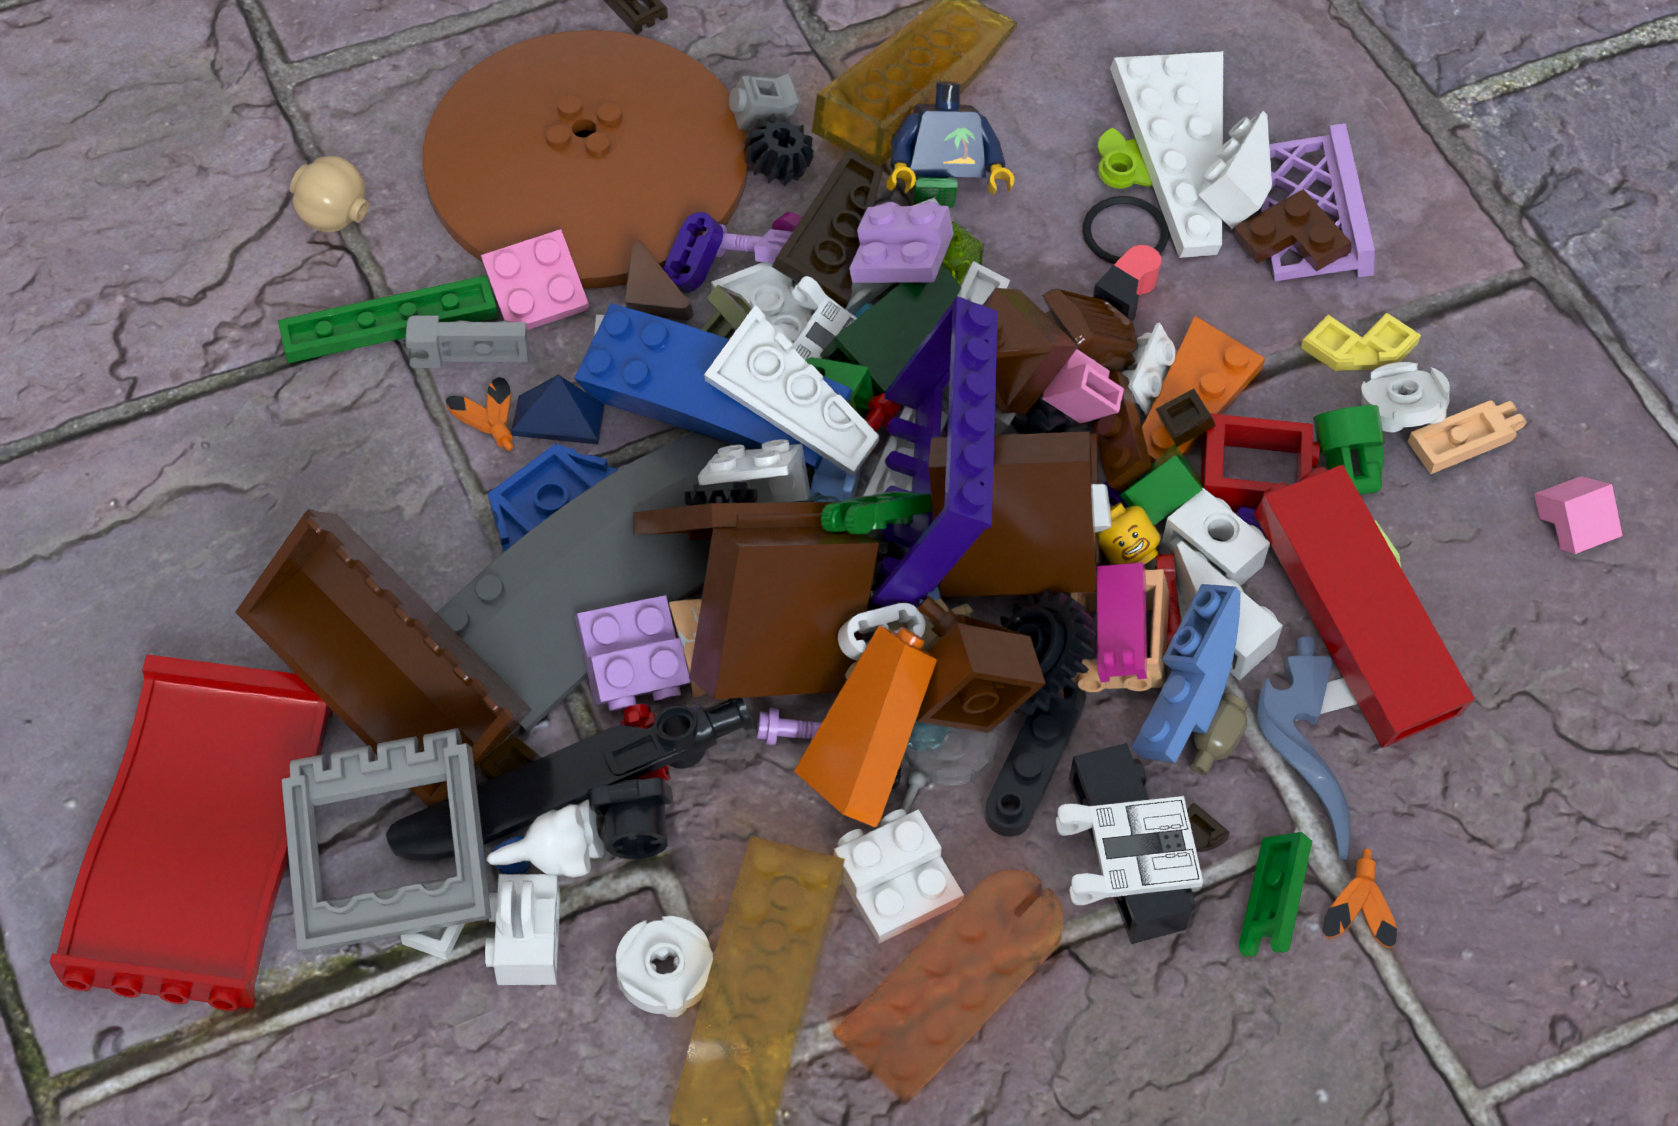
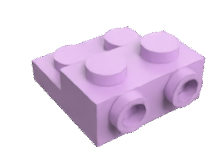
[849,201,954,283]
[574,595,691,711]

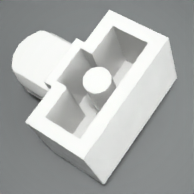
[485,874,561,985]

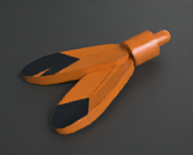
[446,377,513,451]
[1323,848,1397,948]

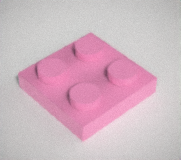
[481,229,589,330]

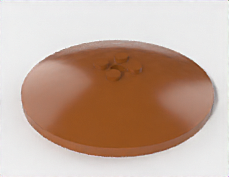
[423,30,748,289]

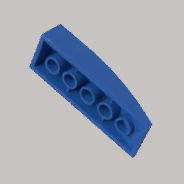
[574,303,853,470]

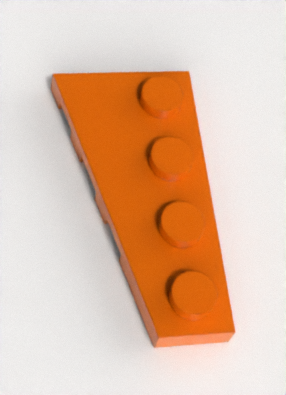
[1142,316,1265,464]

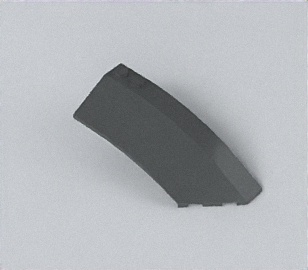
[437,432,731,732]

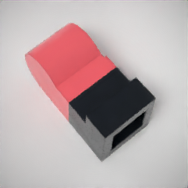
[1093,245,1161,321]

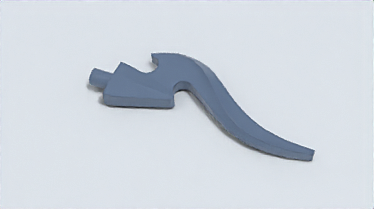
[1256,636,1350,860]

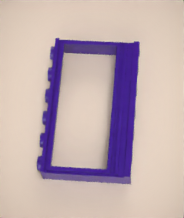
[872,296,998,608]

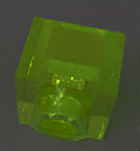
[942,221,984,284]

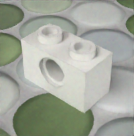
[1162,488,1270,586]

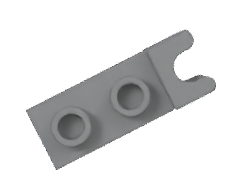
[406,316,529,368]

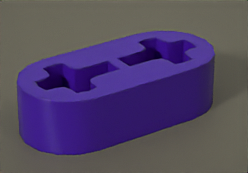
[663,212,723,293]

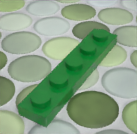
[277,275,498,363]

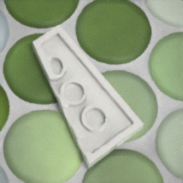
[704,305,879,477]

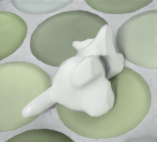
[487,799,604,878]

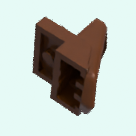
[1042,289,1138,375]

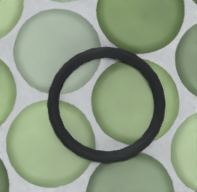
[1083,196,1169,264]

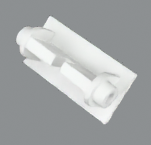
[1122,323,1177,415]

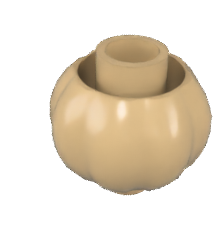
[290,155,370,232]

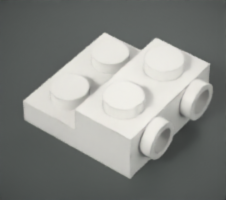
[833,809,964,944]

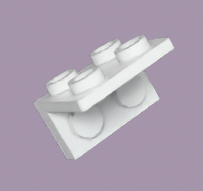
[698,439,811,503]

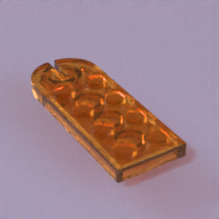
[833,870,1063,1105]

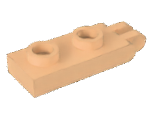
[1408,400,1527,475]

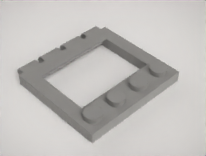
[281,728,491,953]

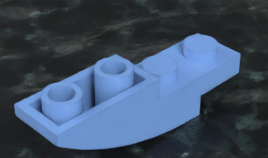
[1132,584,1241,763]

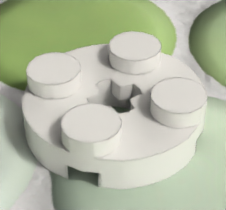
[1361,362,1450,432]
[616,916,714,1017]

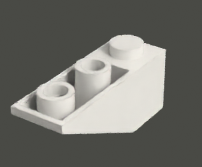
[1198,111,1272,229]
[1174,541,1283,681]

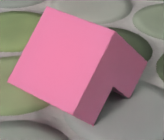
[1043,349,1124,424]
[1534,476,1623,554]

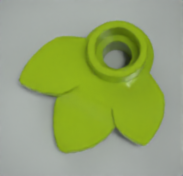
[1097,128,1153,189]

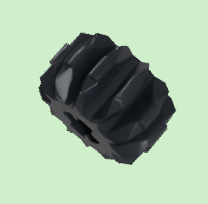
[744,114,814,186]

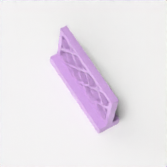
[1260,123,1375,281]

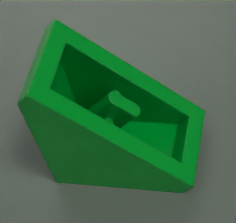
[1120,444,1203,525]

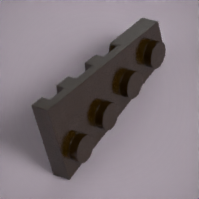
[772,149,883,309]

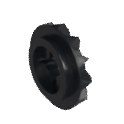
[684,482,757,506]

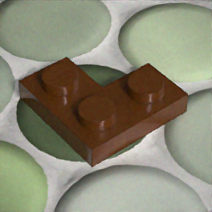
[1234,189,1351,272]

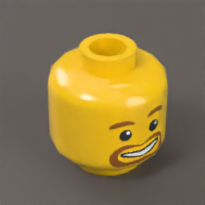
[1097,503,1161,565]

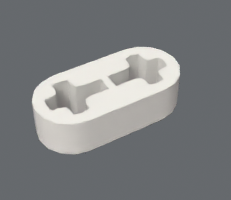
[838,603,926,660]

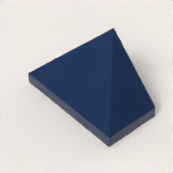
[511,374,605,444]

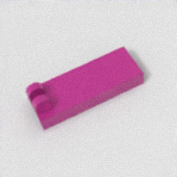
[1097,562,1147,682]

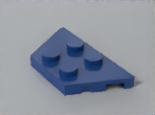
[488,443,620,553]

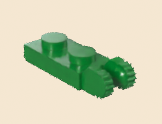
[820,491,932,534]

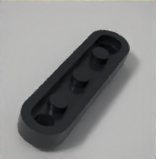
[985,681,1086,837]

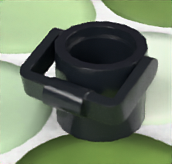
[588,778,673,859]

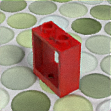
[1200,413,1320,513]

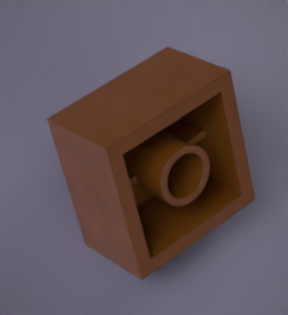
[983,288,1079,413]
[916,596,1046,733]

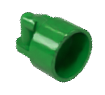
[1313,405,1385,495]

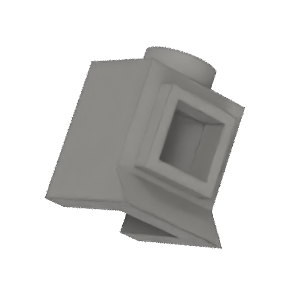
[729,73,799,130]

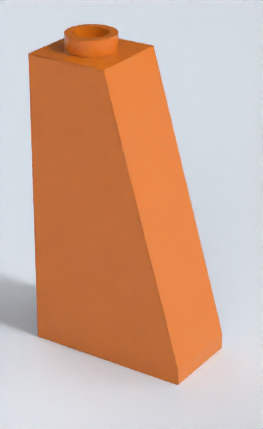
[794,625,937,828]

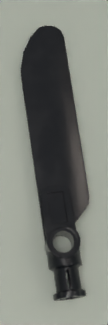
[386,698,753,861]

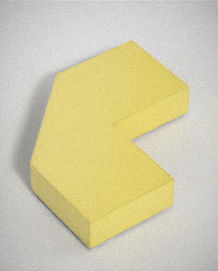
[1301,313,1421,371]

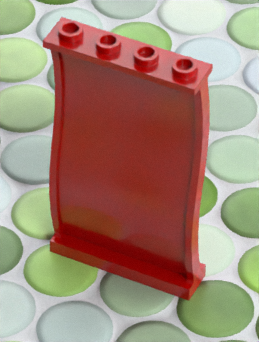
[49,654,334,1011]

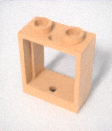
[1071,569,1169,692]

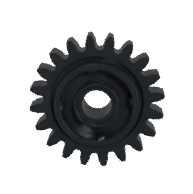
[1000,590,1097,715]

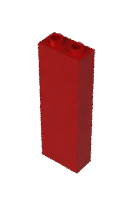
[1254,464,1475,748]

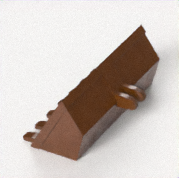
[235,509,532,807]

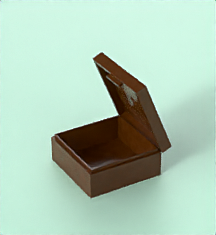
[928,431,1100,597]
[633,501,879,699]

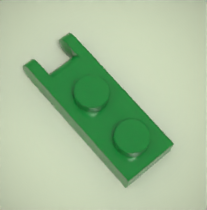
[1239,832,1312,957]

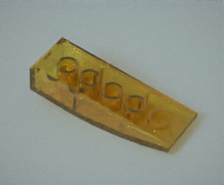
[812,0,1017,167]
[669,836,845,1126]

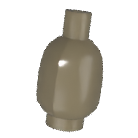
[1190,693,1248,775]

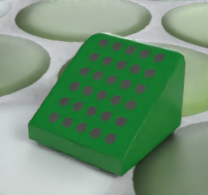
[914,176,958,208]

